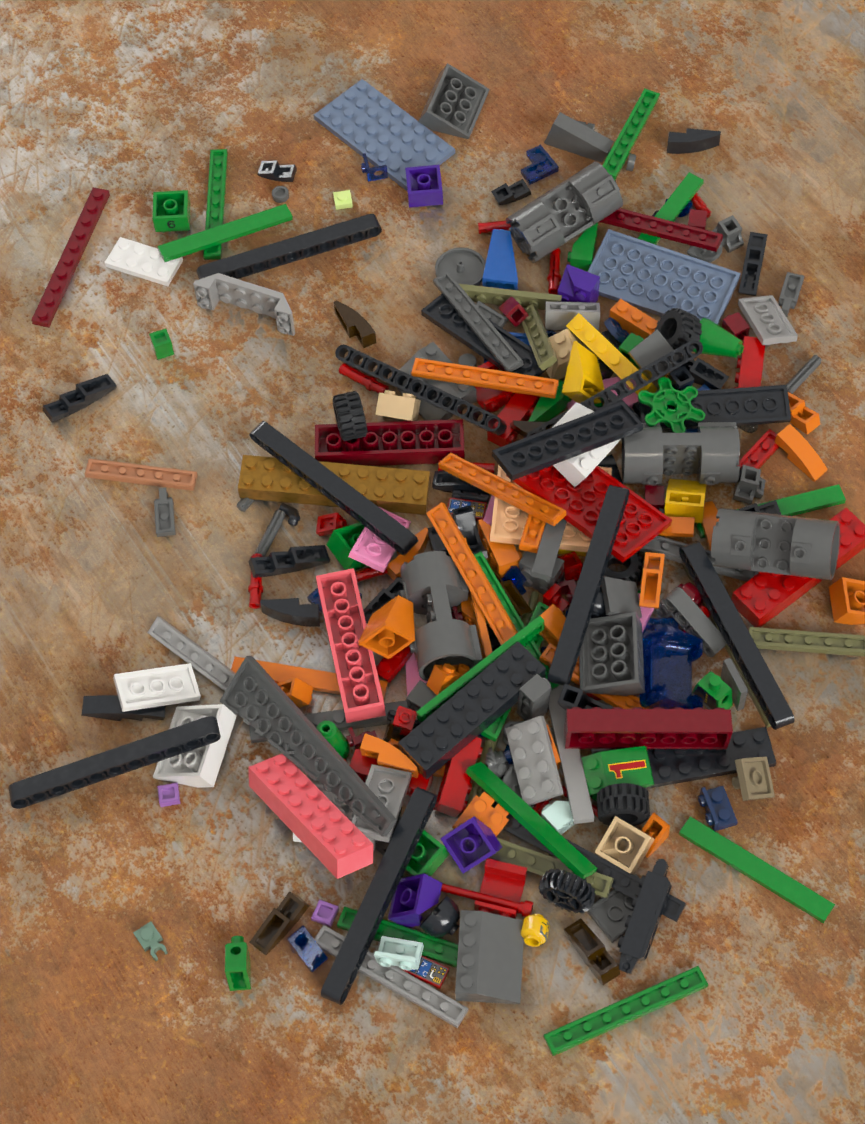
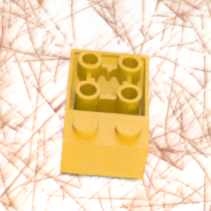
[562,341,604,404]
[664,479,706,523]

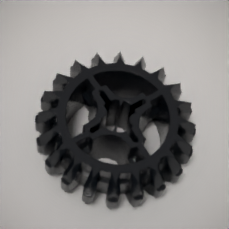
[539,869,596,913]

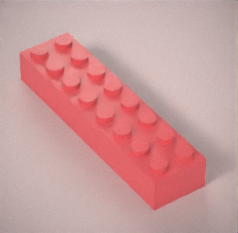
[316,568,386,724]
[248,754,373,879]

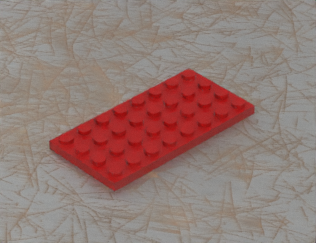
[506,465,672,563]

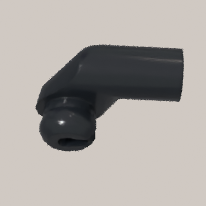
[279,503,300,526]

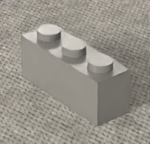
[545,301,600,331]

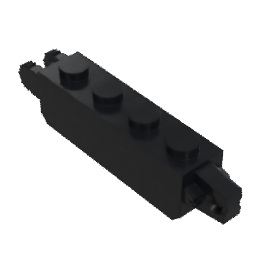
[617,859,672,974]

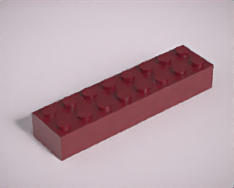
[315,419,465,466]
[564,707,733,749]

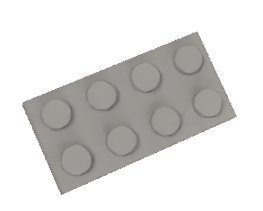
[738,295,798,345]
[505,716,564,806]
[352,764,411,843]

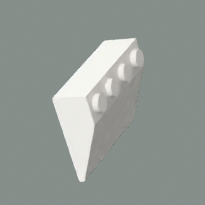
[552,402,621,487]
[153,704,236,788]

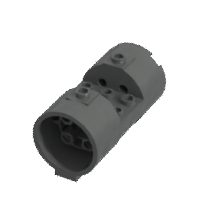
[506,161,623,263]
[622,422,740,486]
[711,508,841,580]
[400,551,482,682]

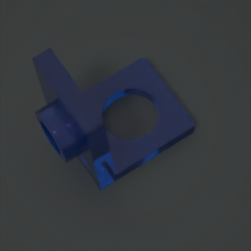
[361,153,388,182]

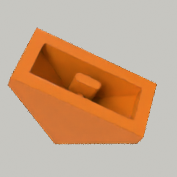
[641,813,670,858]

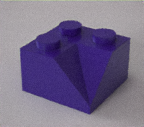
[405,165,443,208]
[558,264,600,303]
[440,816,502,874]
[388,874,442,928]

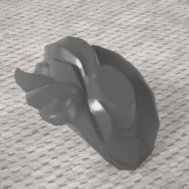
[687,244,723,262]
[485,747,510,780]

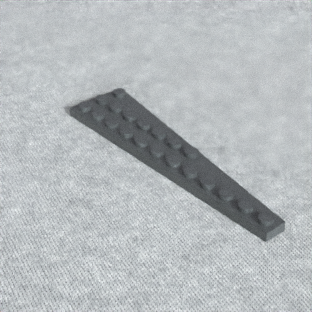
[220,656,397,836]

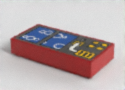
[447,498,487,521]
[402,956,450,989]

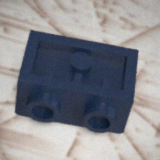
[698,786,738,831]

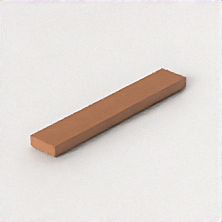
[85,458,198,491]

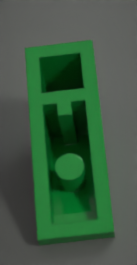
[567,223,598,271]
[529,378,572,422]

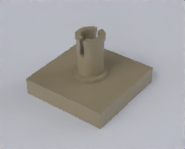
[732,757,775,801]

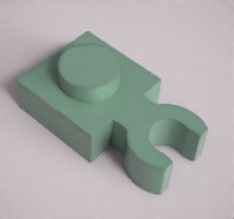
[133,921,168,961]

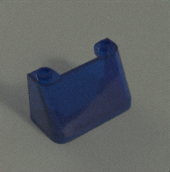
[640,625,703,709]

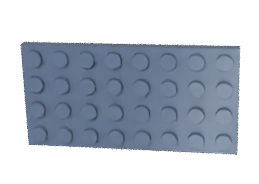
[314,79,455,191]
[588,229,741,325]

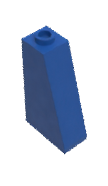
[482,229,518,290]

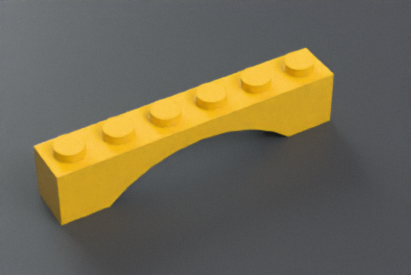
[566,313,658,395]

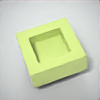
[333,190,353,210]

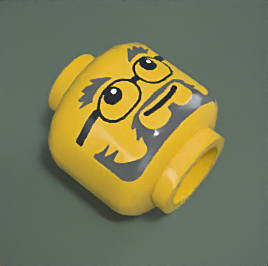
[521,914,550,947]

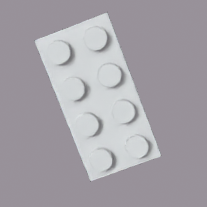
[105,237,183,286]
[113,663,201,712]

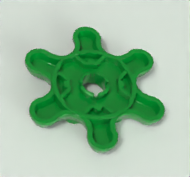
[638,377,705,433]

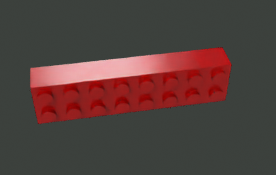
[731,508,865,628]

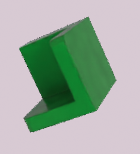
[149,328,174,360]

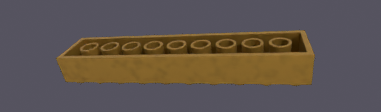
[238,455,430,515]

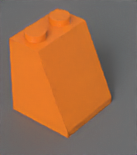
[359,595,415,659]

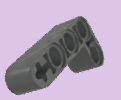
[655,587,727,657]

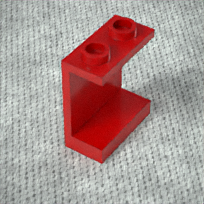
[474,361,515,412]
[474,858,527,919]

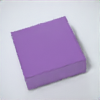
[157,783,181,807]
[311,899,339,928]

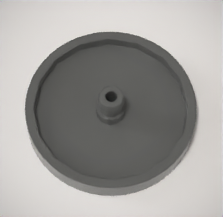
[435,247,486,286]

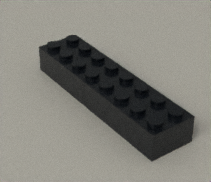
[398,642,546,780]

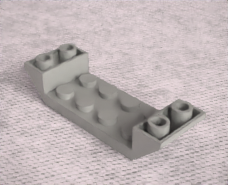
[193,273,295,336]

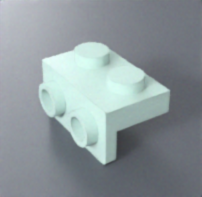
[374,936,424,971]

